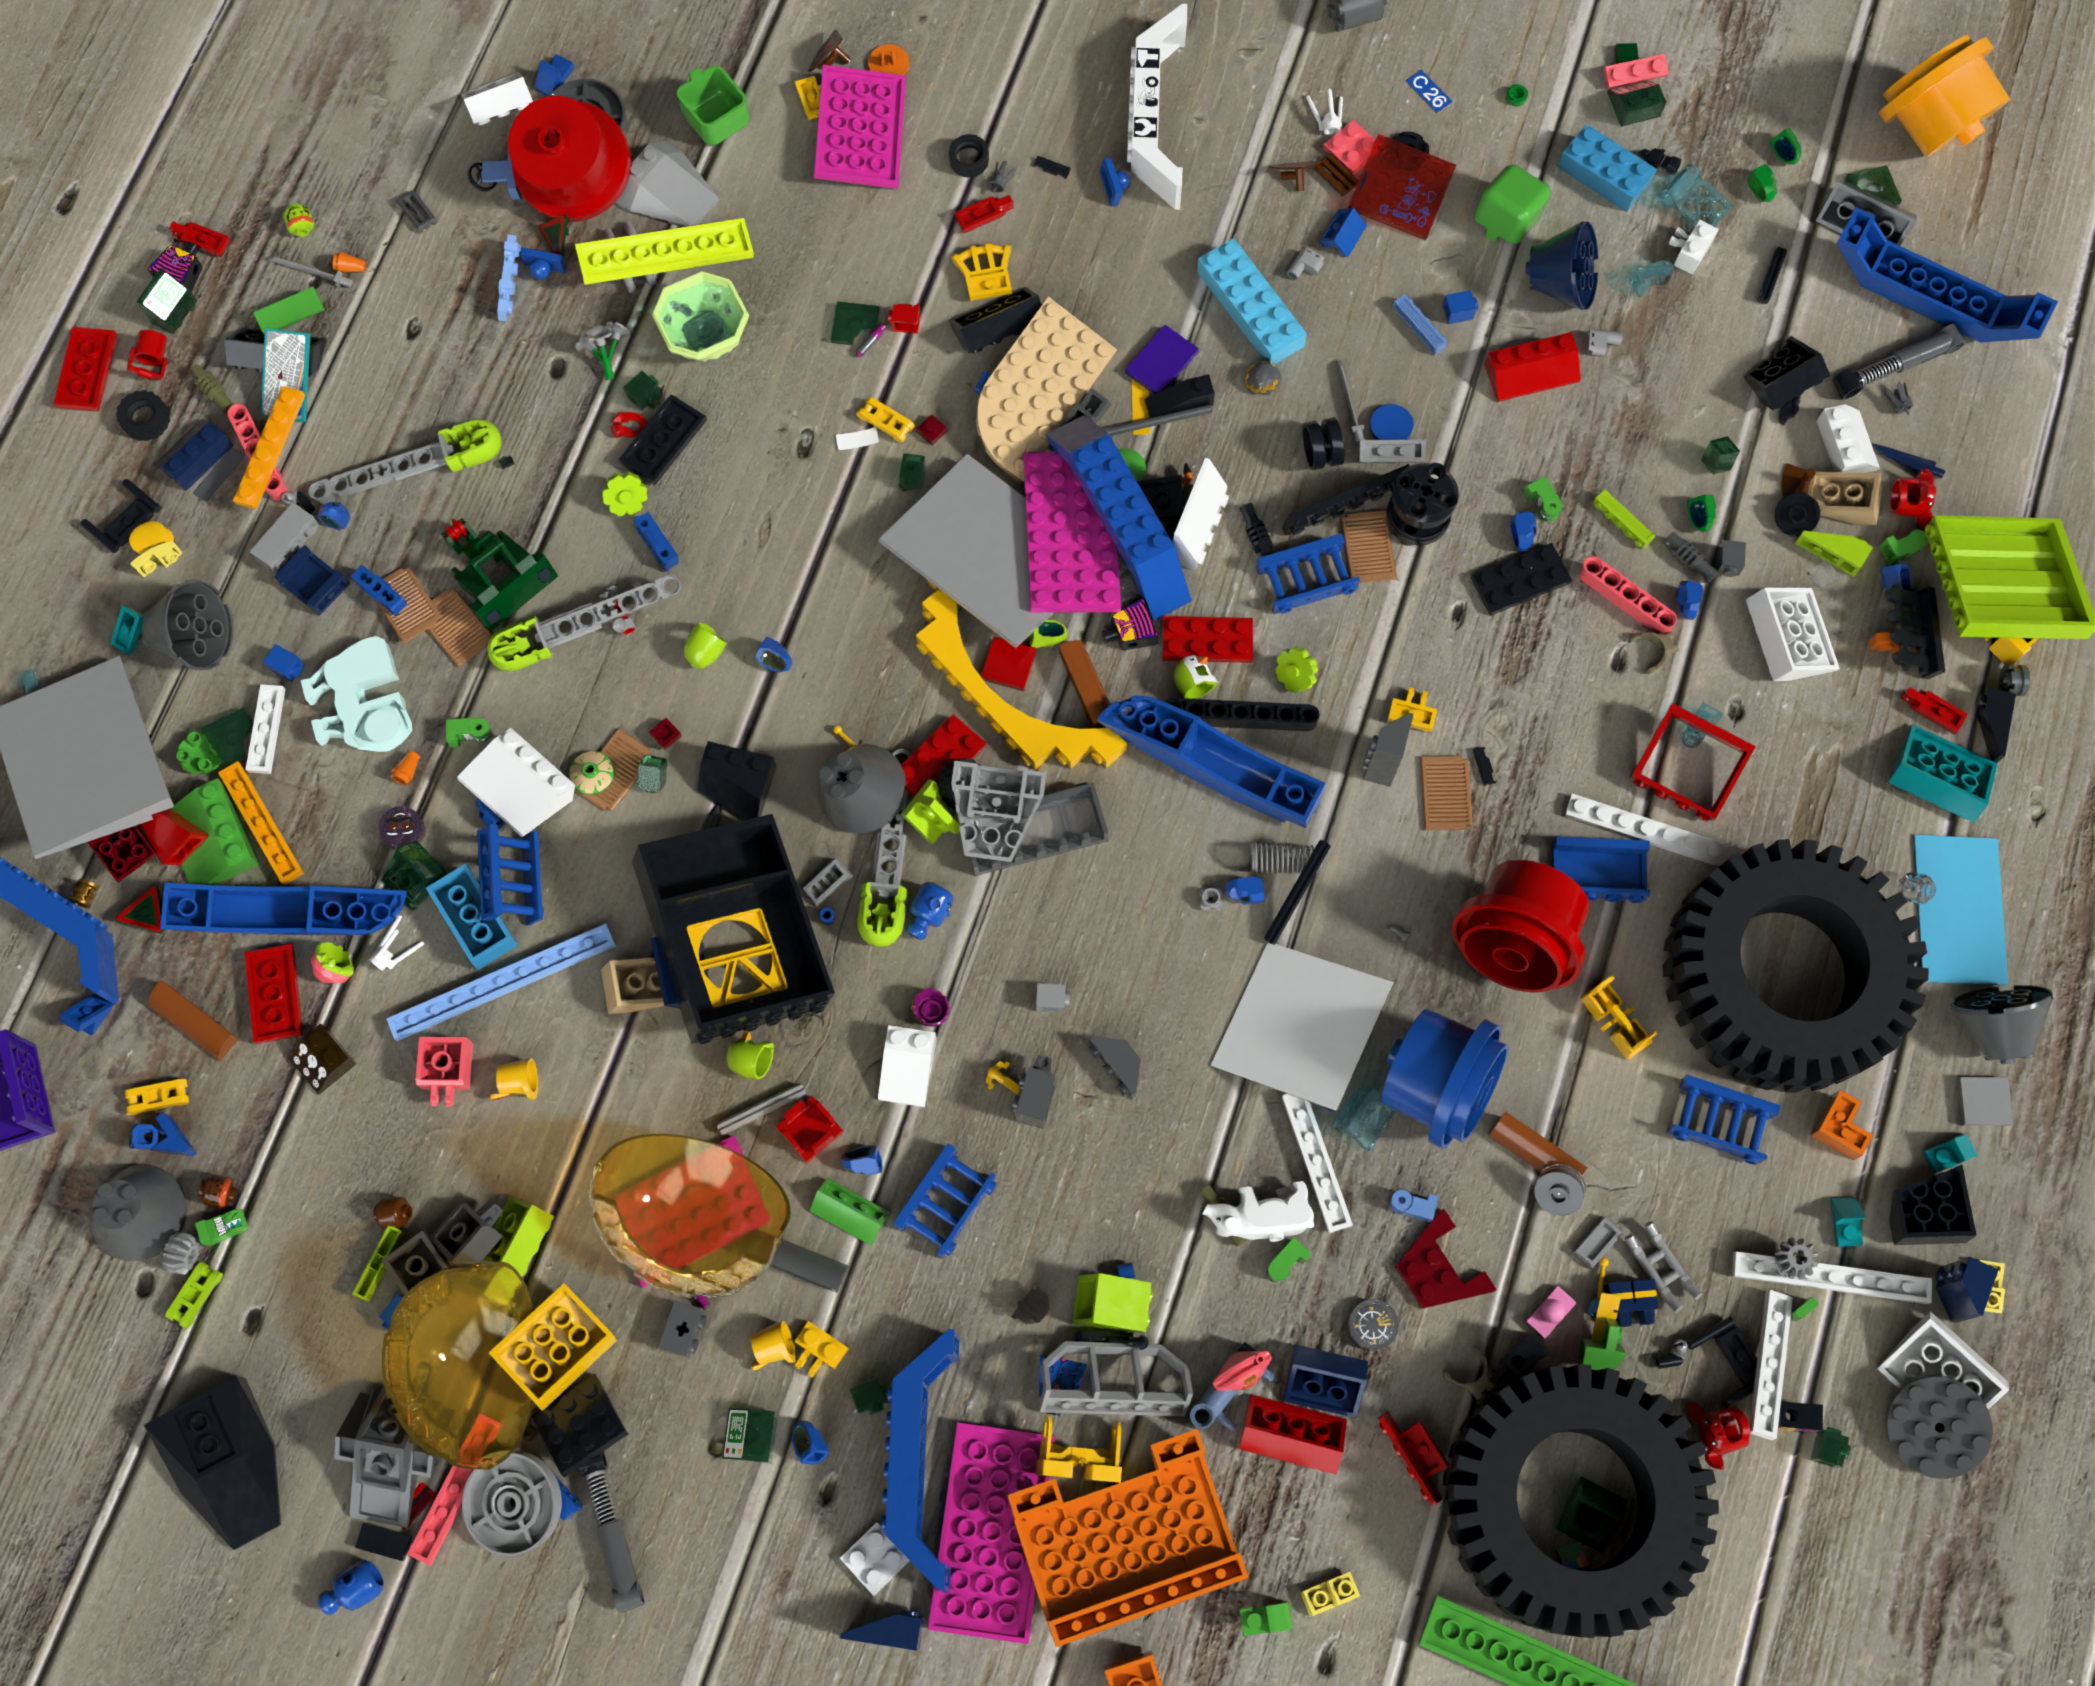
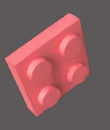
[1323,120,1383,175]

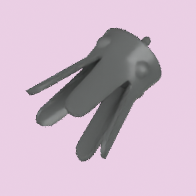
[989,161,1016,192]
[1884,382,1914,415]

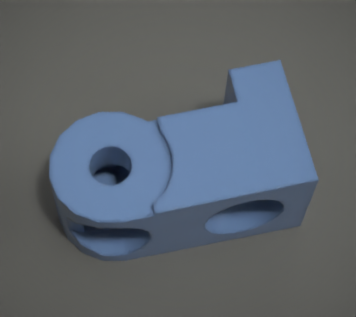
[1390,1190,1439,1223]

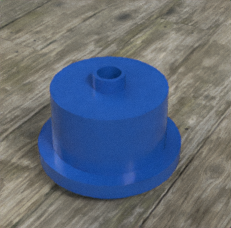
[1382,1009,1509,1149]

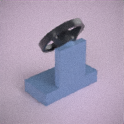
[468,151,521,200]

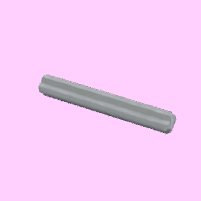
[717,1083,806,1135]

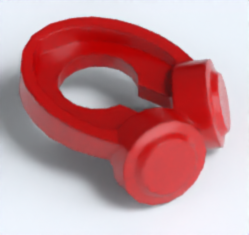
[611,411,647,438]

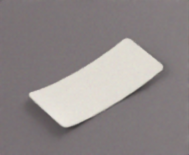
[836,427,879,450]

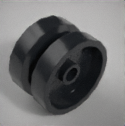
[1302,417,1345,470]

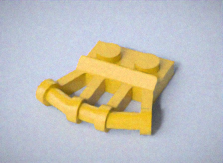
[951,242,1012,301]

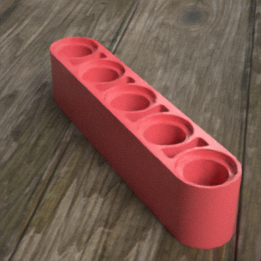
[228,404,288,501]
[1579,556,1677,634]

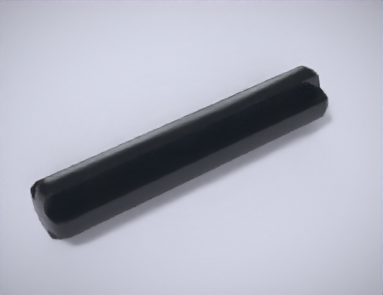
[1757,247,1787,304]

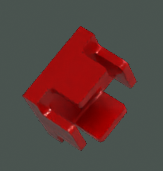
[776,1095,844,1163]

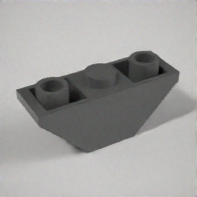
[1088,1036,1141,1099]

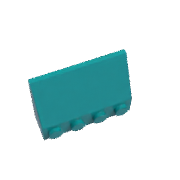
[1888,724,1998,823]

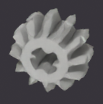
[161,1232,201,1275]
[1774,1237,1818,1280]

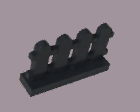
[1885,584,1945,679]

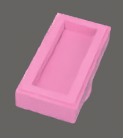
[1525,1286,1577,1339]

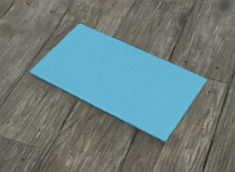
[1914,835,2008,986]

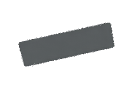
[194,448,245,502]

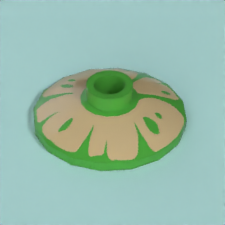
[569,751,615,795]

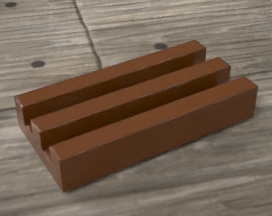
[1314,154,1359,197]

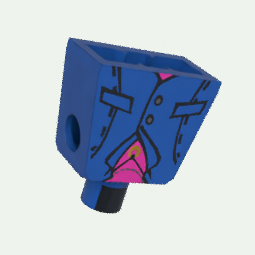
[1039,1355,1087,1416]

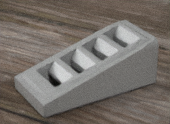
[802,858,854,906]

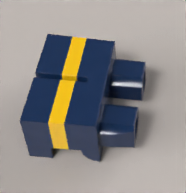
[1603,1279,1658,1328]

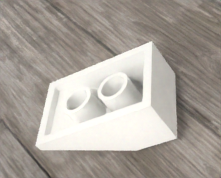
[878,1025,937,1107]

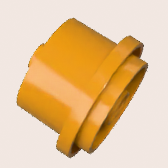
[1878,34,2011,158]

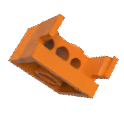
[1103,1650,1163,1686]

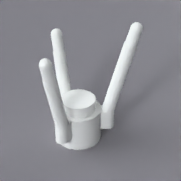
[1306,88,1343,135]
[369,915,424,971]

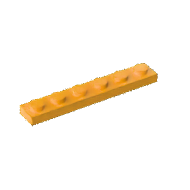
[233,386,306,510]
[218,761,305,885]

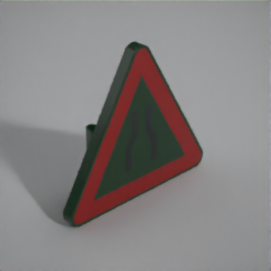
[539,215,569,256]
[115,885,164,934]

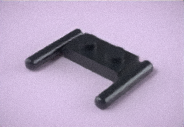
[80,479,161,553]
[1686,1316,1758,1407]

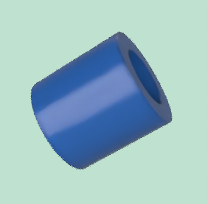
[819,908,835,926]
[1117,1262,1135,1278]

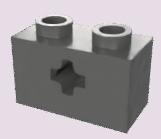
[658,1300,707,1358]

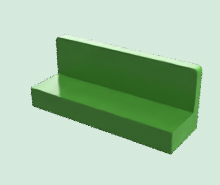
[253,287,324,335]
[810,1178,890,1245]

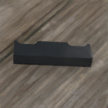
[1034,156,1071,179]
[1473,747,1496,786]

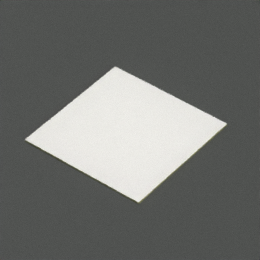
[1210,942,1394,1111]

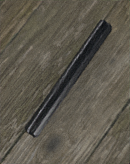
[1264,840,1331,945]

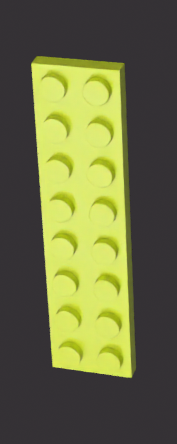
[575,218,754,285]

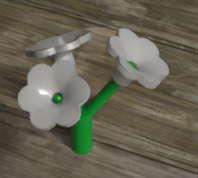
[575,322,631,380]

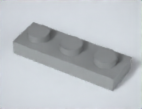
[1359,440,1426,463]

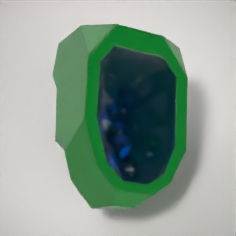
[1769,128,1801,165]
[1687,494,1716,533]

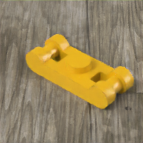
[856,396,915,443]
[125,1079,189,1115]

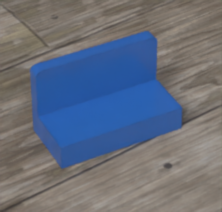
[1319,208,1367,257]

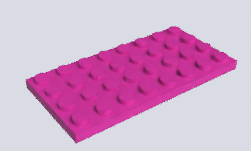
[1023,452,1121,613]
[928,1422,1056,1644]

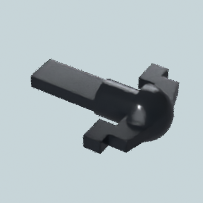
[1109,1335,1149,1350]

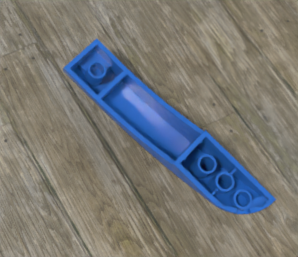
[1097,696,1326,828]
[160,883,407,935]

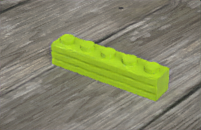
[1593,489,1655,549]
[352,1226,406,1302]

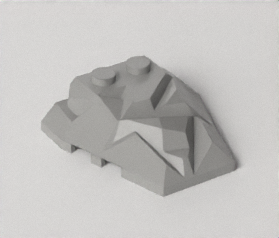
[951,761,1047,862]

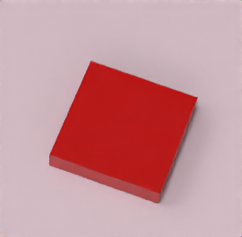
[981,637,1037,692]

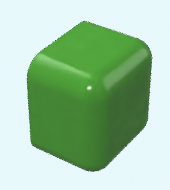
[677,66,750,146]
[1474,164,1551,244]

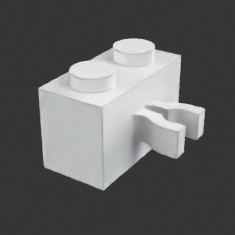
[1669,220,1719,275]

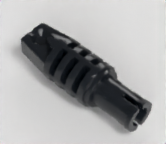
[1240,503,1274,557]

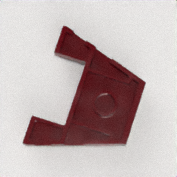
[1395,1209,1497,1309]

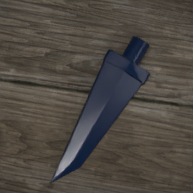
[1872,443,1946,479]

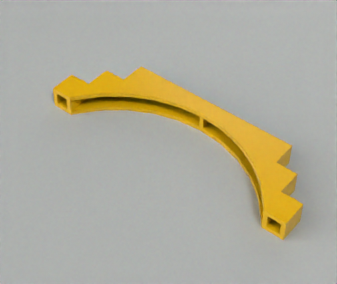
[916,581,1127,770]

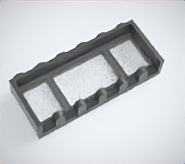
[970,782,1108,876]

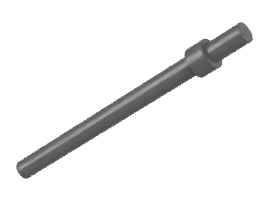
[1101,404,1212,438]

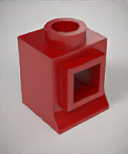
[888,303,921,334]

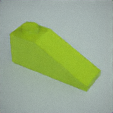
[1795,531,1874,577]

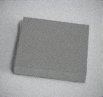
[1957,1077,2013,1126]

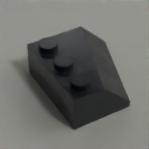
[1744,336,1830,410]
[698,741,777,820]
[1889,1165,1977,1245]

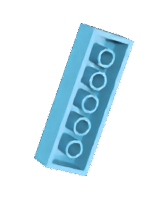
[1197,238,1307,365]

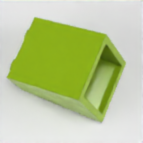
[1072,1273,1153,1333]

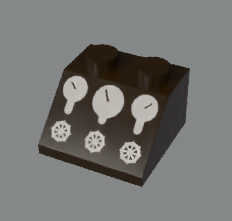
[289,1024,357,1095]

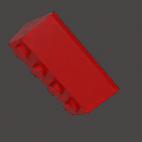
[1484,332,1581,402]
[1239,1394,1347,1475]

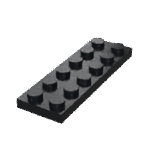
[1282,464,1410,536]

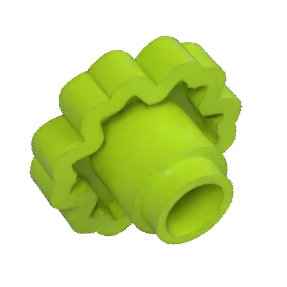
[602,472,648,516]
[1275,646,1318,693]

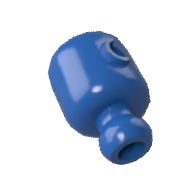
[906,882,954,940]
[318,1560,384,1615]

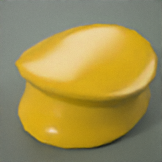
[129,521,174,554]

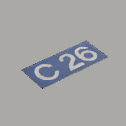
[1406,70,1453,113]

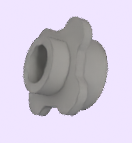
[1199,887,1223,911]

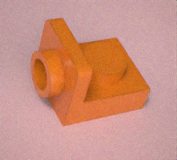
[1869,632,1899,654]

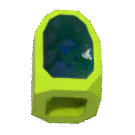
[1029,620,1068,648]

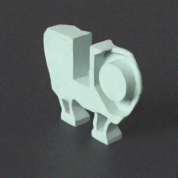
[301,636,413,752]

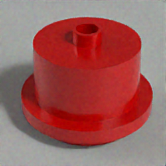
[508,96,631,222]
[1452,860,1590,993]

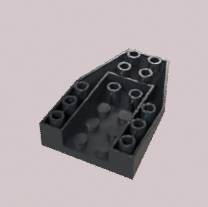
[144,1376,281,1550]

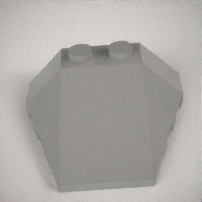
[615,141,719,227]

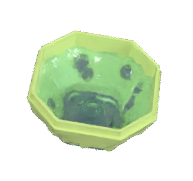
[652,271,749,362]

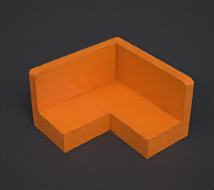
[1811,1090,1873,1160]

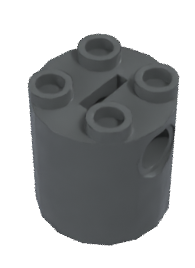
[1327,0,1387,32]

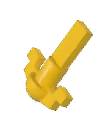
[985,1061,1020,1095]

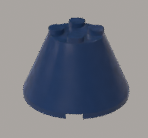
[1526,221,1599,310]

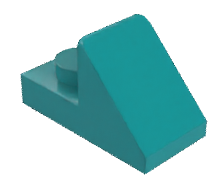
[110,604,143,655]
[1922,1134,1978,1174]
[1830,1197,1865,1247]

